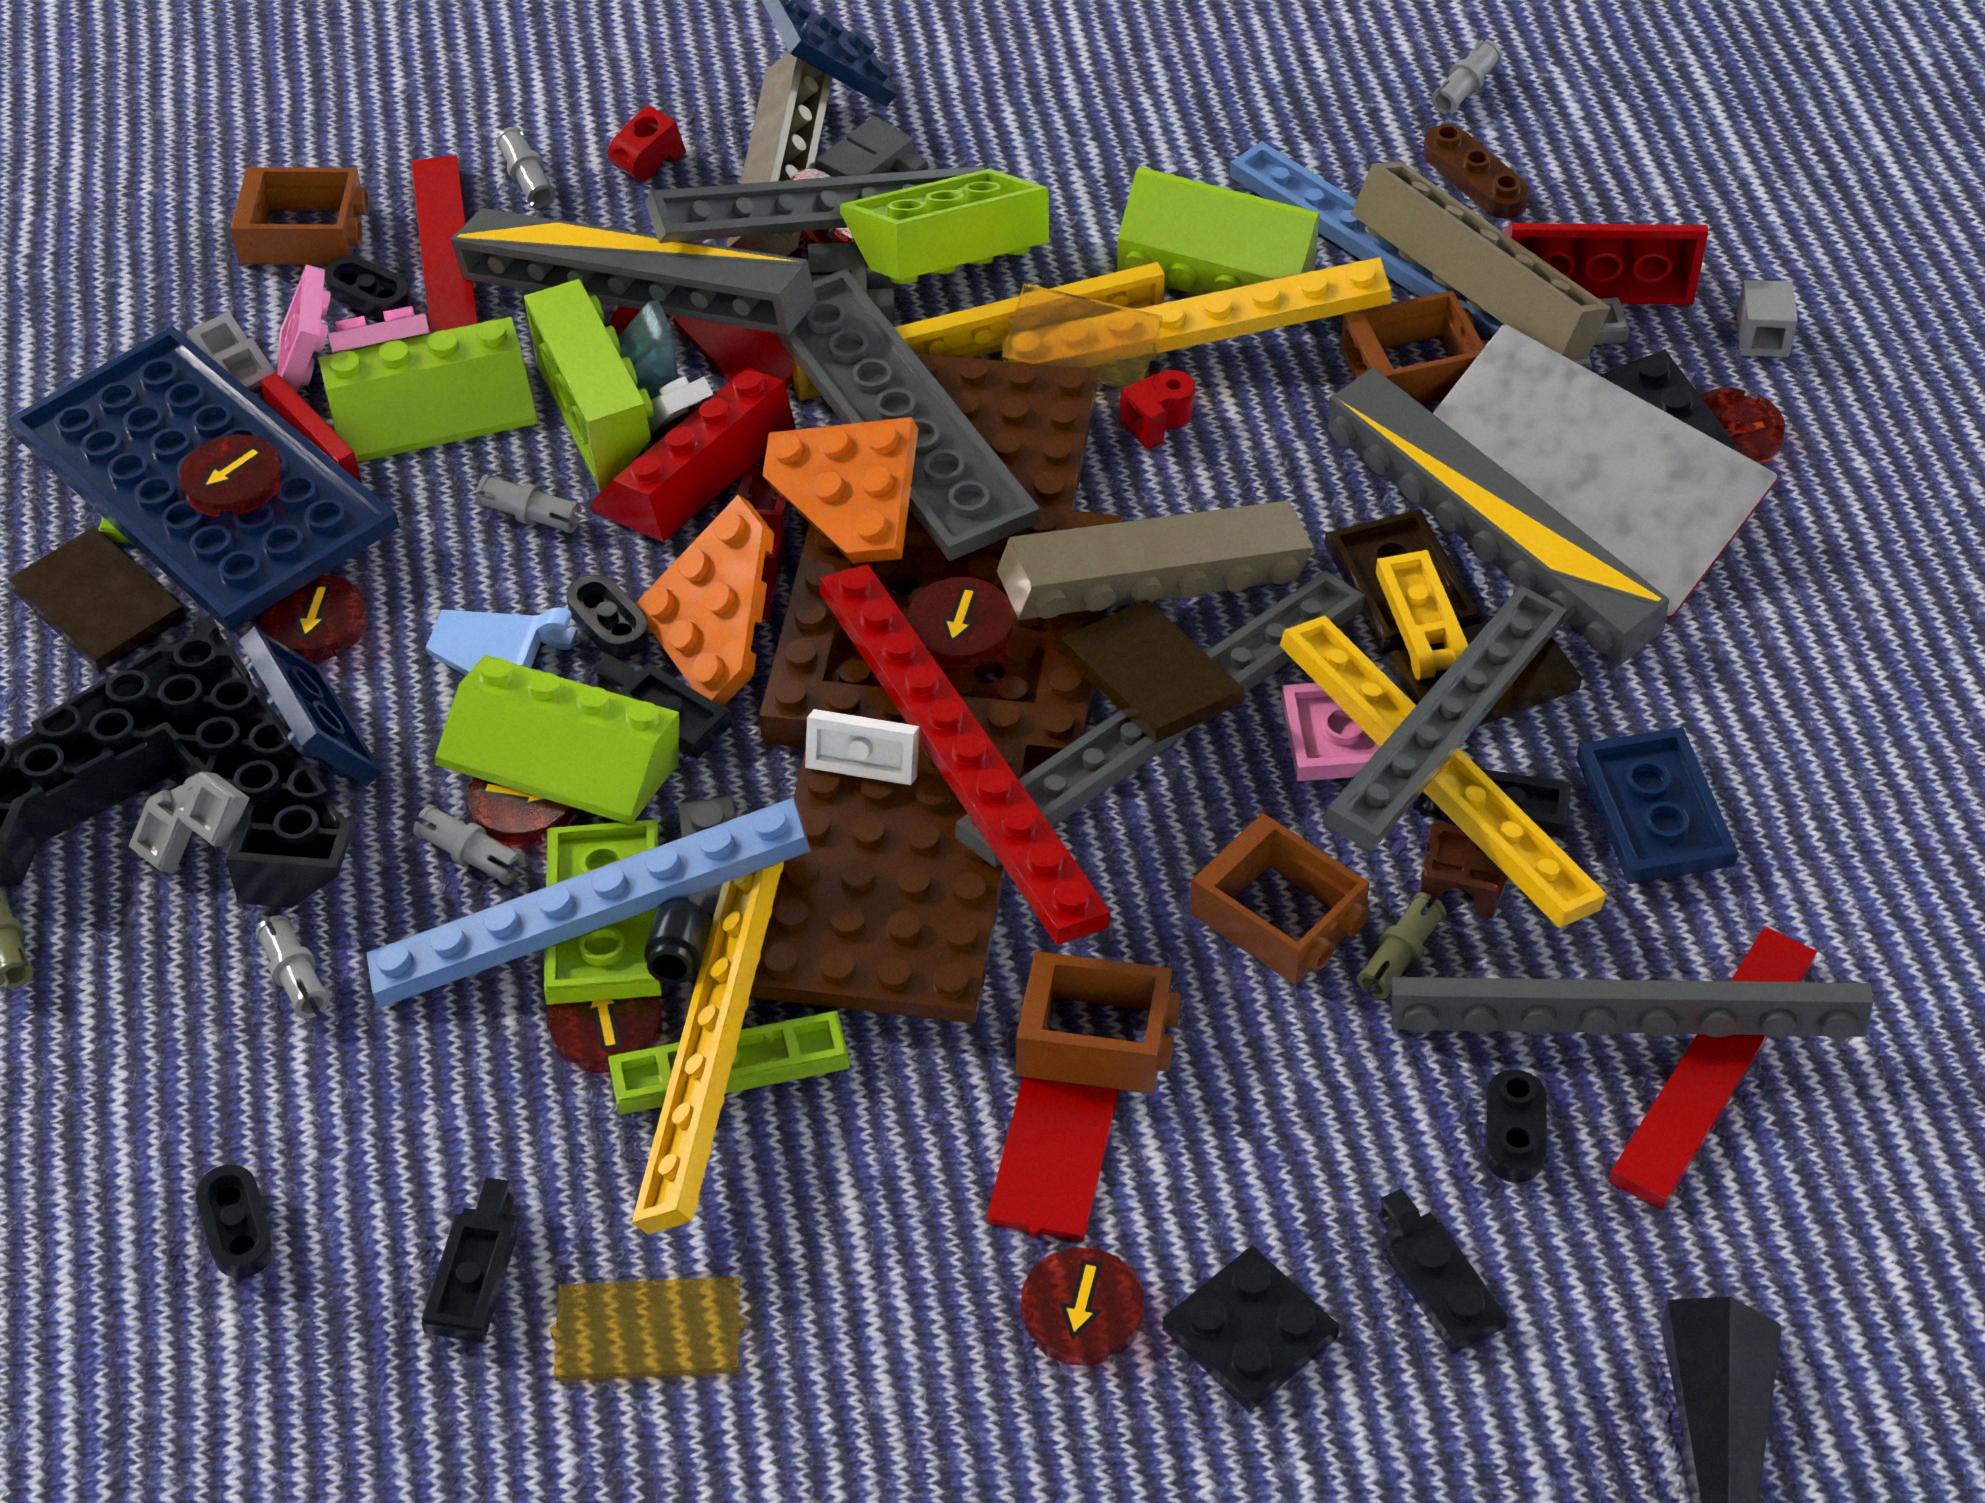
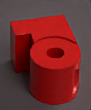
[608,104,686,181]
[1119,370,1195,450]

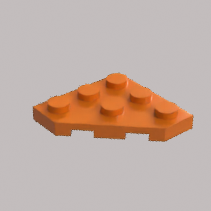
[762,417,919,564]
[635,495,775,707]

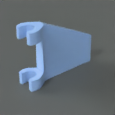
[425,608,578,676]

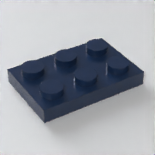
[762,0,898,107]
[239,626,382,786]
[1576,727,1739,884]

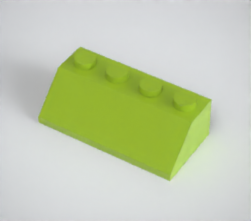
[1117,166,1320,296]
[840,169,1049,284]
[524,279,654,492]
[318,317,538,463]
[435,655,679,825]

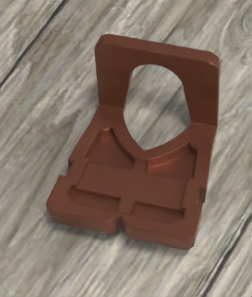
[1419,821,1509,919]

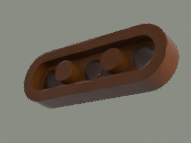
[1423,124,1529,219]

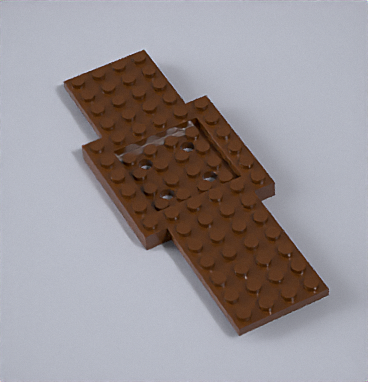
[749,353,1122,1024]

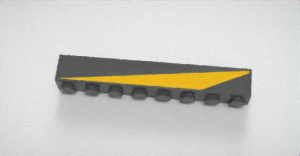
[451,208,817,335]
[1328,367,1669,665]

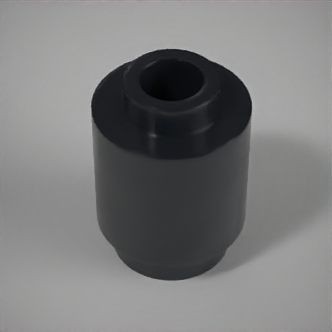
[644,900,711,985]

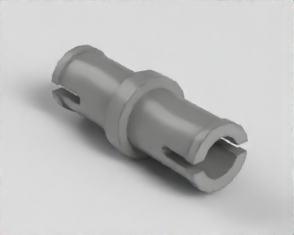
[1431,39,1502,115]
[496,127,556,208]
[475,474,581,533]
[413,805,524,885]
[255,915,330,1019]

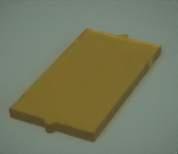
[1002,283,1163,389]
[550,1277,746,1381]

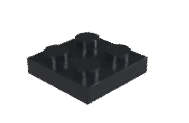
[1162,1245,1340,1413]

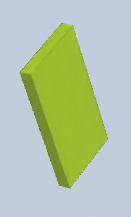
[544,819,662,1005]

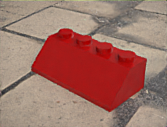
[1503,223,1709,305]
[590,367,796,542]

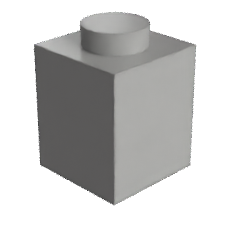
[1736,280,1798,357]

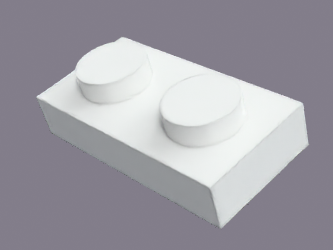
[648,377,713,437]
[805,709,920,785]

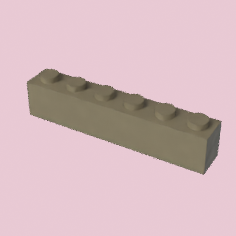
[726,52,832,256]
[1351,161,1611,361]
[997,500,1314,620]

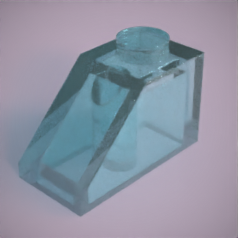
[618,300,678,400]

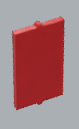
[673,316,794,390]
[986,1077,1119,1242]

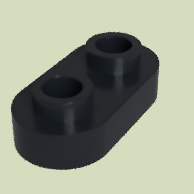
[324,256,411,319]
[566,574,649,658]
[1484,1070,1547,1183]
[195,1165,275,1278]

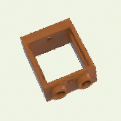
[230,167,370,265]
[1340,290,1488,404]
[1190,812,1370,986]
[1015,951,1181,1094]

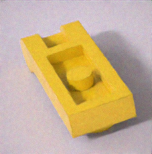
[1376,550,1468,680]

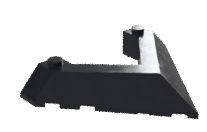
[0,615,352,908]

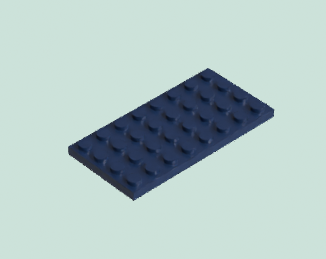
[6,326,400,632]

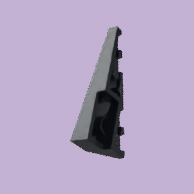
[1660,1297,1781,1503]

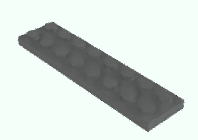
[773,269,1040,562]

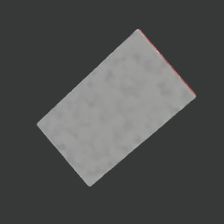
[1433,324,1777,619]

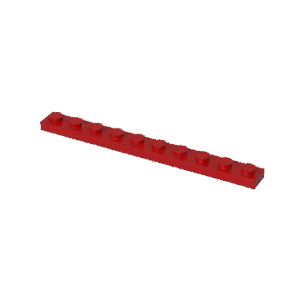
[820,564,1110,945]

